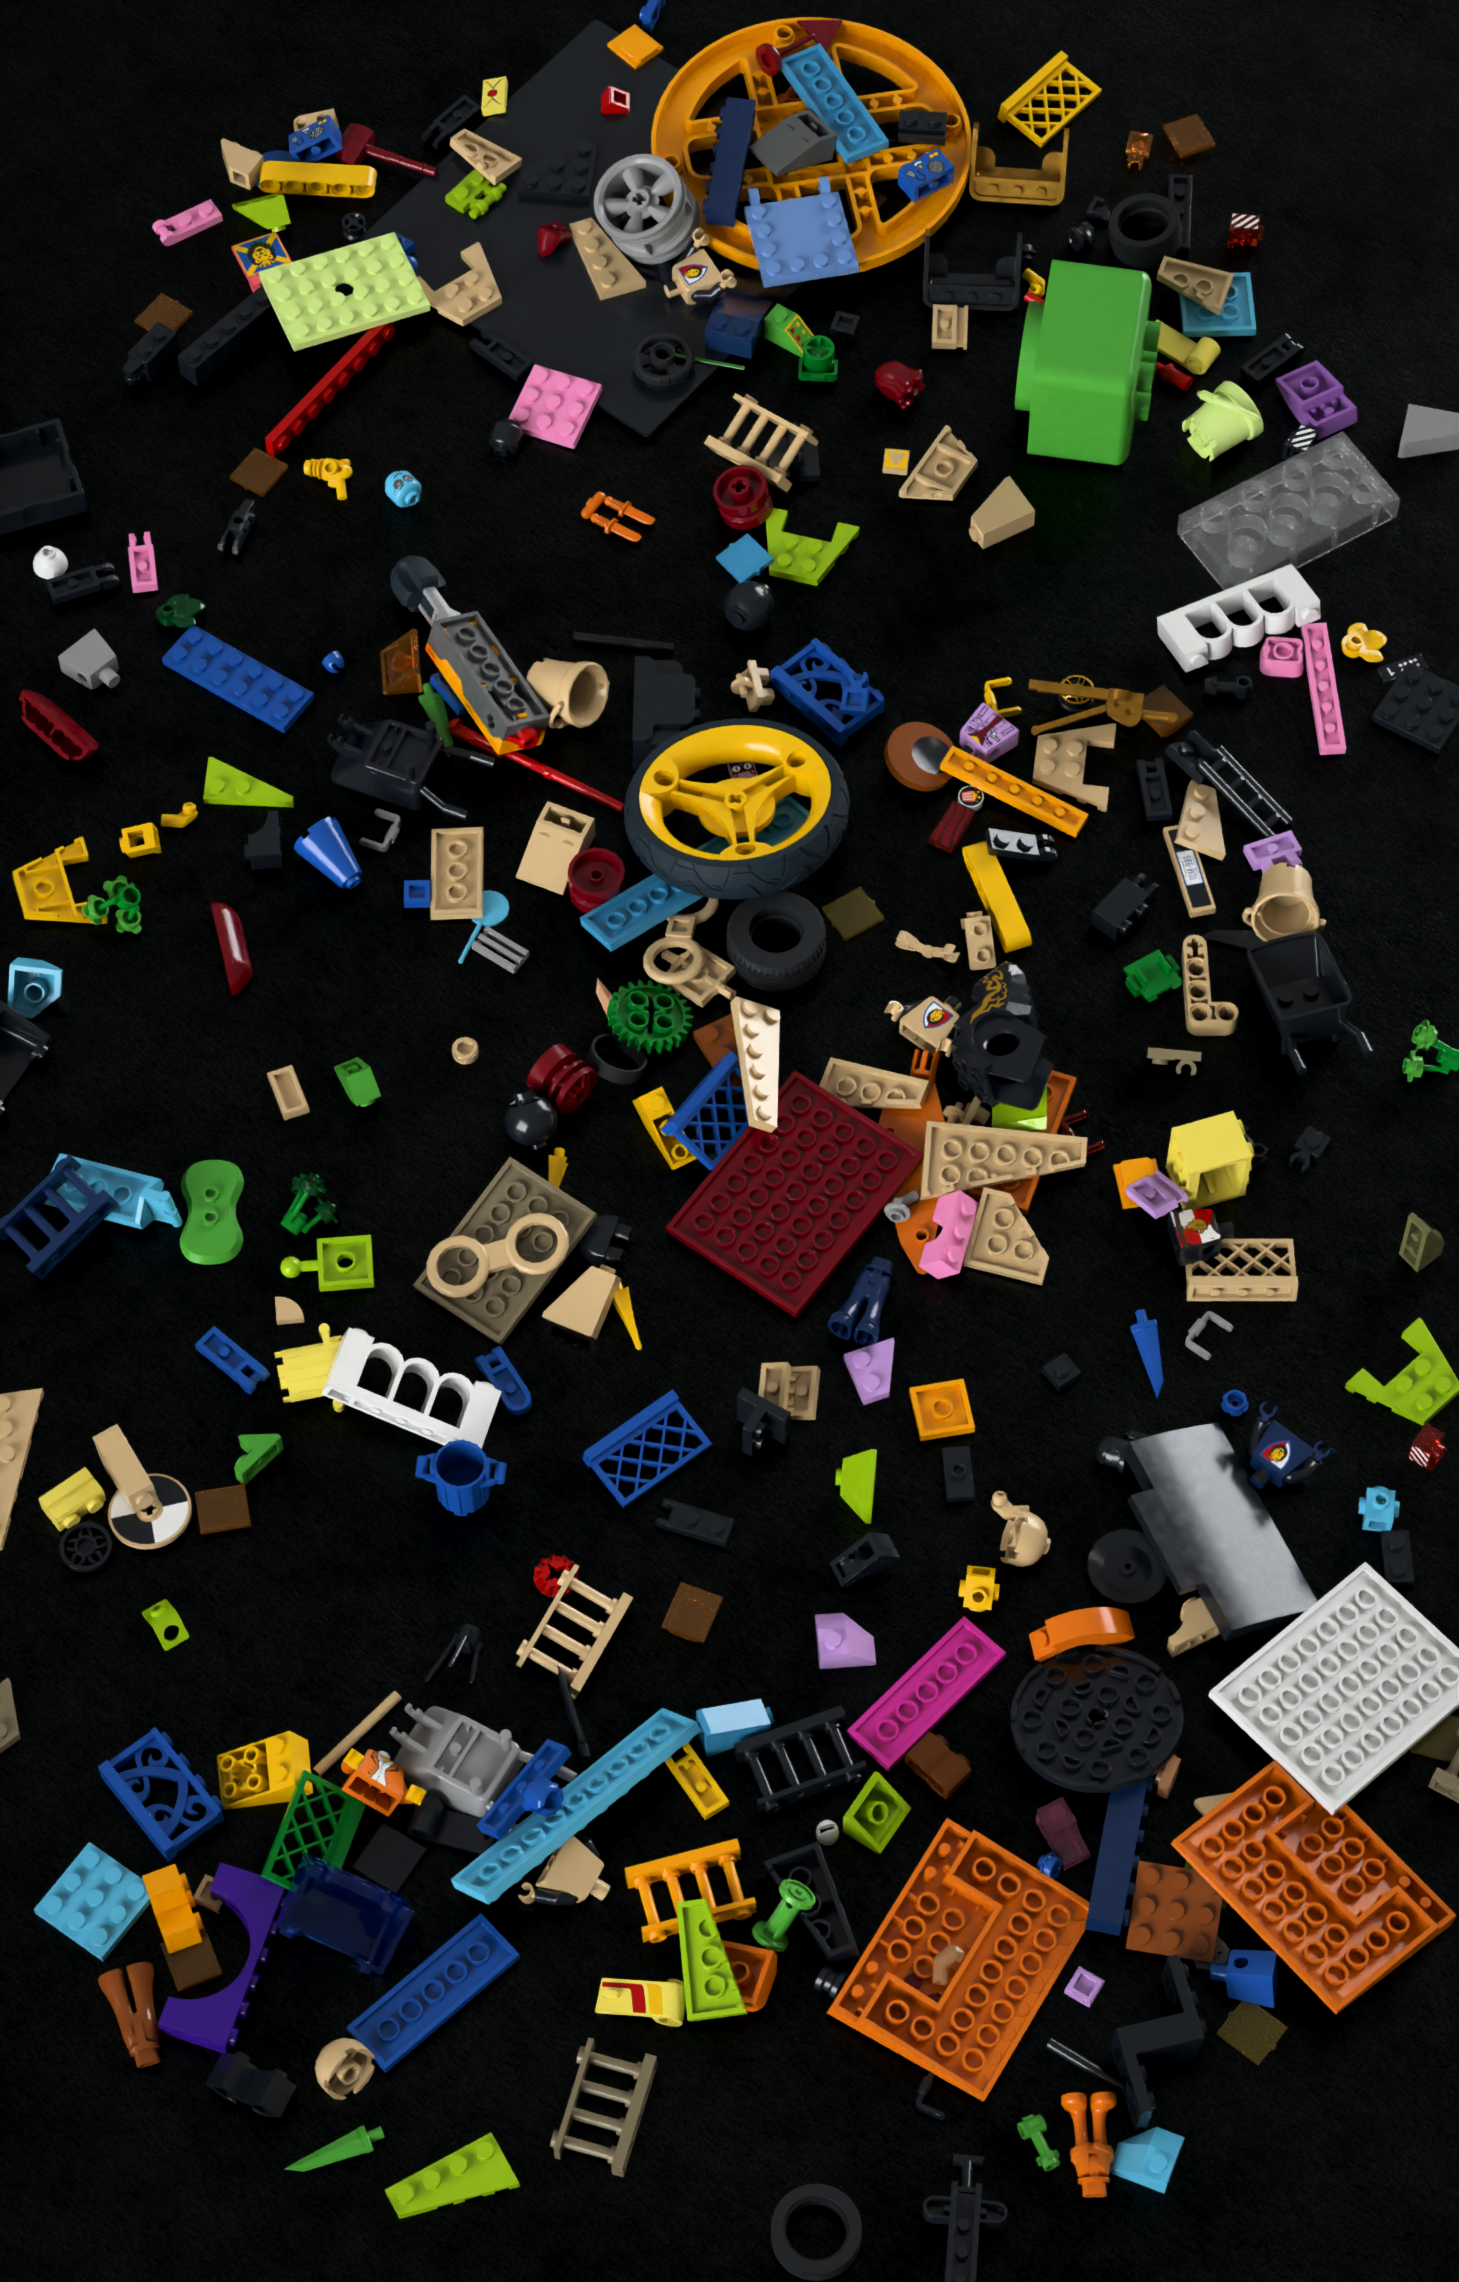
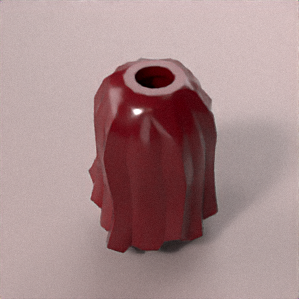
[874,361,926,410]

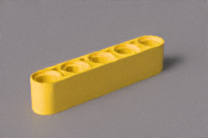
[259,161,377,198]
[962,841,1032,953]

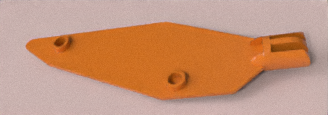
[879,1049,945,1275]

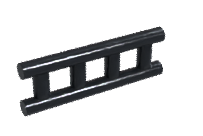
[1197,745,1293,838]

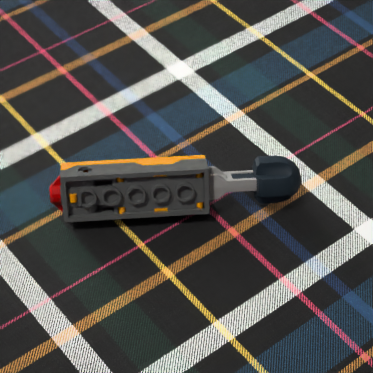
[390,555,551,755]

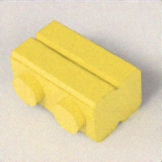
[38,1467,106,1532]

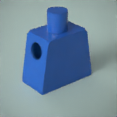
[1210,1949,1279,2008]

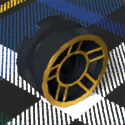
[1058,675,1094,715]

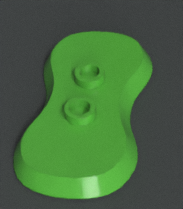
[180,1160,244,1265]

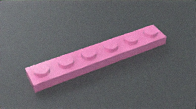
[1300,623,1346,755]

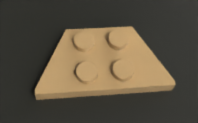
[899,425,978,501]

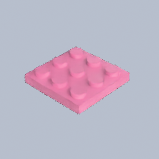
[508,364,603,449]

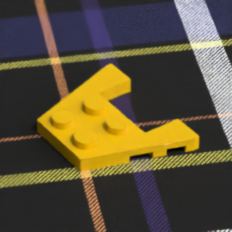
[12,837,107,924]

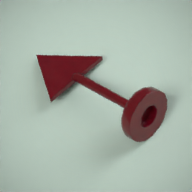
[755,20,842,76]

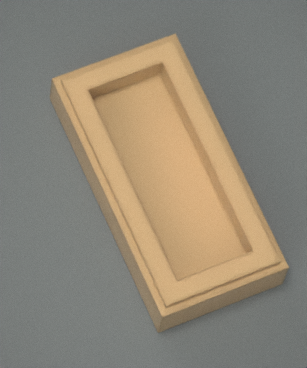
[267,1065,310,1121]

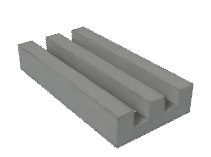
[471,926,529,974]

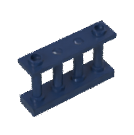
[0,1154,119,1280]

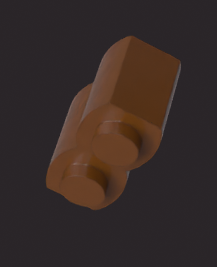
[905,1732,972,1800]

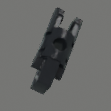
[217,499,256,555]

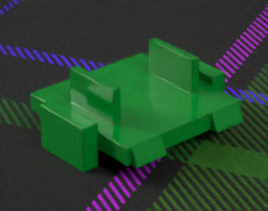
[1123,949,1182,1003]

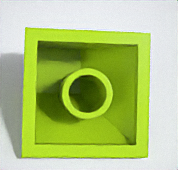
[232,193,291,232]
[835,1449,877,1524]

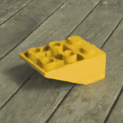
[217,1731,313,1810]

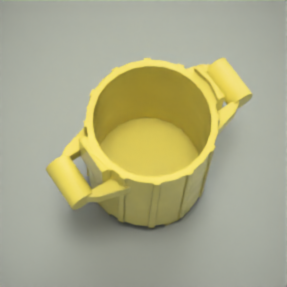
[274,1323,344,1412]

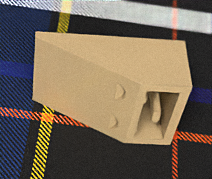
[516,801,595,895]

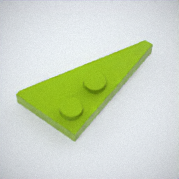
[203,757,294,808]

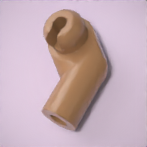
[932,1945,964,1985]

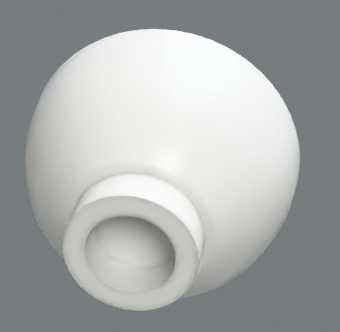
[33,546,68,579]

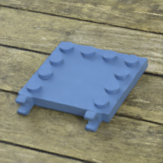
[744,176,859,288]

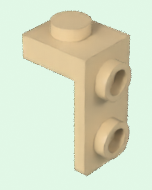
[960,911,996,970]

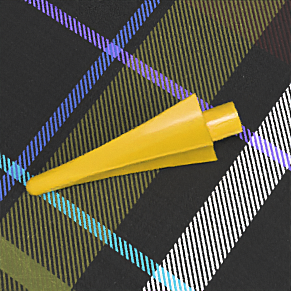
[548,1147,568,1188]
[612,1281,642,1350]

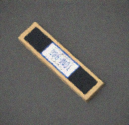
[1163,825,1216,918]

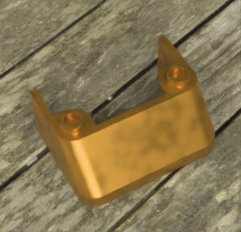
[969,122,1069,206]

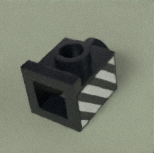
[1282,424,1319,467]

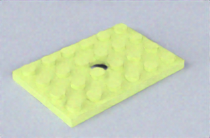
[259,232,430,351]

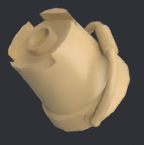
[526,658,610,729]
[1242,863,1326,942]

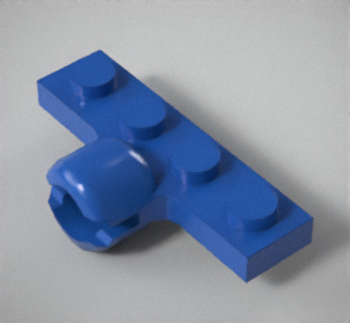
[477,1739,572,1840]

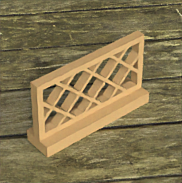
[1185,1239,1298,1301]

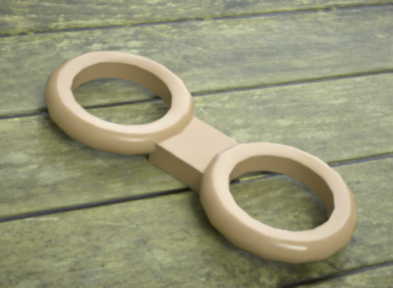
[643,897,719,985]
[426,1213,569,1298]

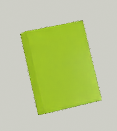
[842,1771,911,1854]

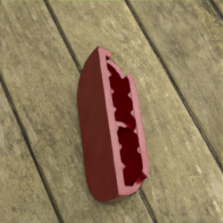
[19,690,98,760]
[210,902,253,995]

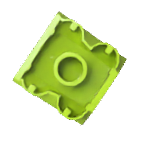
[992,1084,1047,1133]

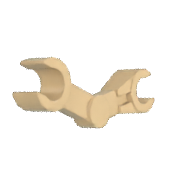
[895,930,960,963]

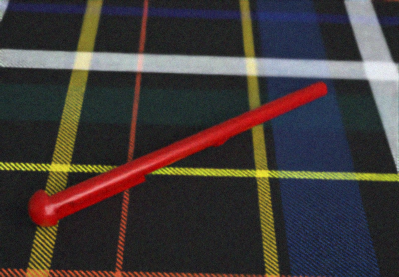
[448,718,625,813]

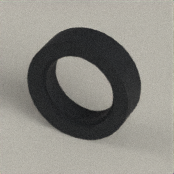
[771,2184,862,2281]

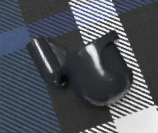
[1096,1430,1149,1474]

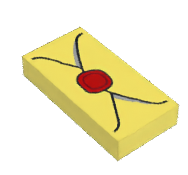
[481,76,508,116]

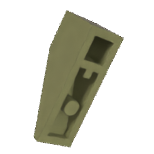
[1399,1212,1445,1272]

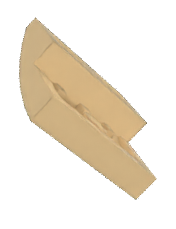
[758,1362,820,1420]

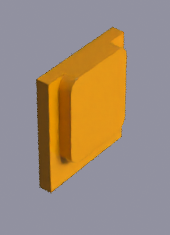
[607,24,663,70]
[1113,1157,1158,1209]

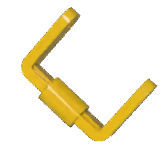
[984,677,1022,718]

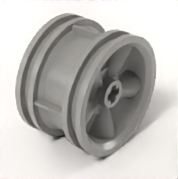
[594,154,700,264]

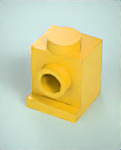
[119,822,162,858]

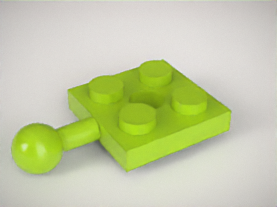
[280,1235,374,1292]

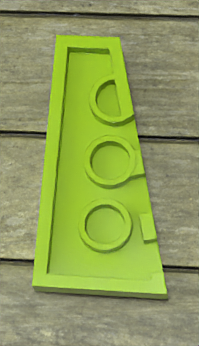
[676,1898,748,2022]
[385,2132,520,2219]

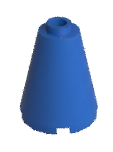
[294,817,362,889]

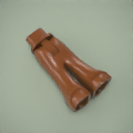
[98,1962,161,2068]

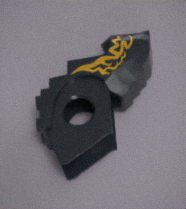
[950,961,1055,1111]

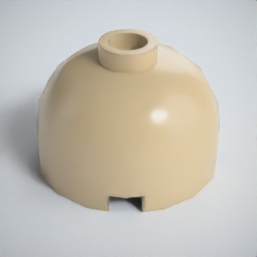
[1000,1508,1051,1567]
[315,2038,375,2100]

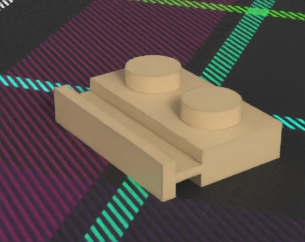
[932,304,968,350]

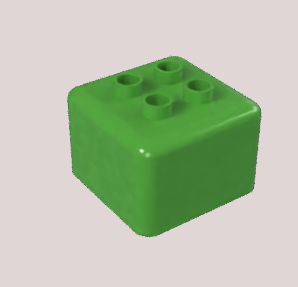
[1015,260,1161,465]

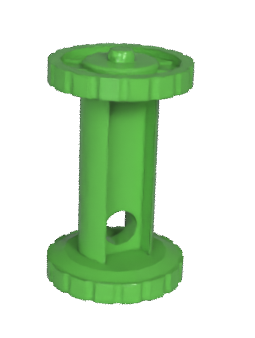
[752,1879,816,1952]

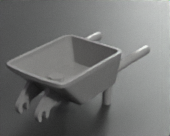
[389,1703,577,1832]

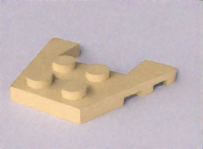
[417,242,502,326]
[1032,723,1116,812]

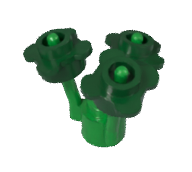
[280,1173,339,1236]

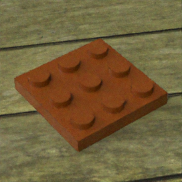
[1126,1861,1223,1963]

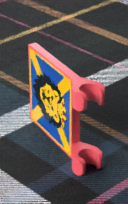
[231,232,292,292]

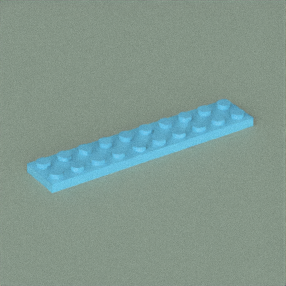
[451,1708,701,1905]

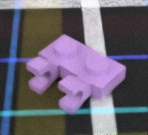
[1243,830,1302,874]

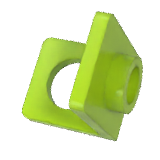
[142,1599,189,1651]

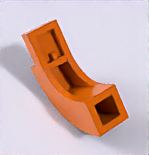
[1029,1607,1135,1662]

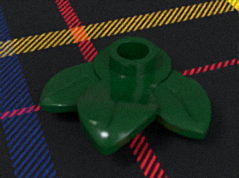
[156,594,206,628]

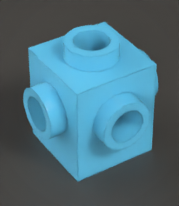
[1358,1486,1400,1532]

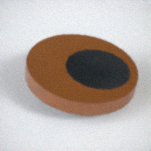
[884,722,954,792]

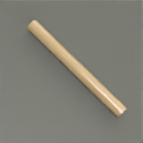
[312,1691,402,1777]

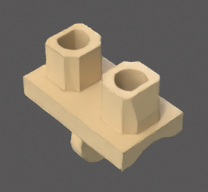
[731,660,775,712]
[943,1096,991,1126]

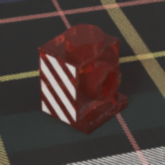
[1228,213,1264,247]
[1408,1423,1447,1472]

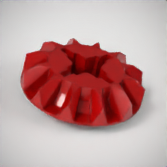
[533,1554,579,1598]

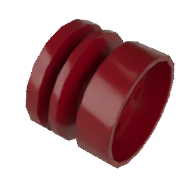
[526,1044,598,1115]

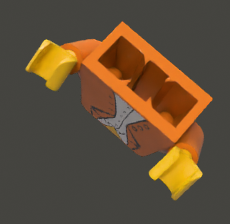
[341,1748,427,1817]

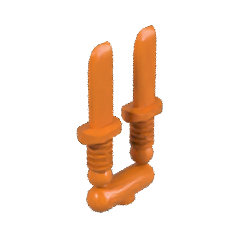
[581,491,655,542]

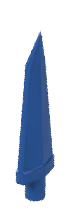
[1130,1309,1164,1398]

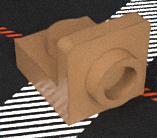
[1154,1754,1181,1799]

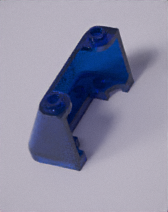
[276,1853,414,1975]

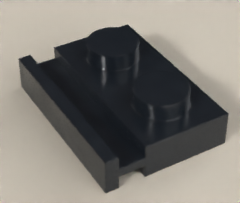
[897,110,947,146]

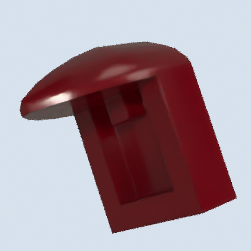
[537,221,572,257]

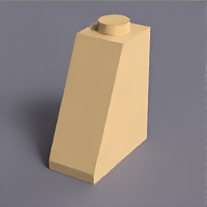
[969,476,1035,549]
[542,1264,621,1340]
[92,1424,159,1514]

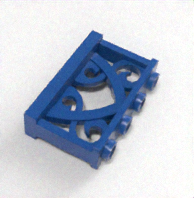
[770,638,884,747]
[98,1727,224,1862]

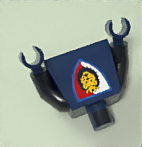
[1248,1401,1334,1489]

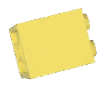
[1166,1111,1254,1209]

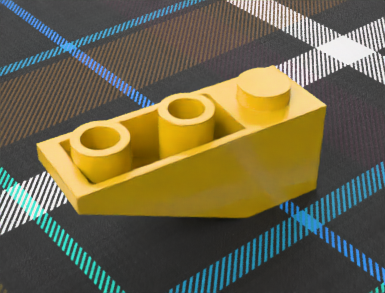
[633,1086,697,1171]

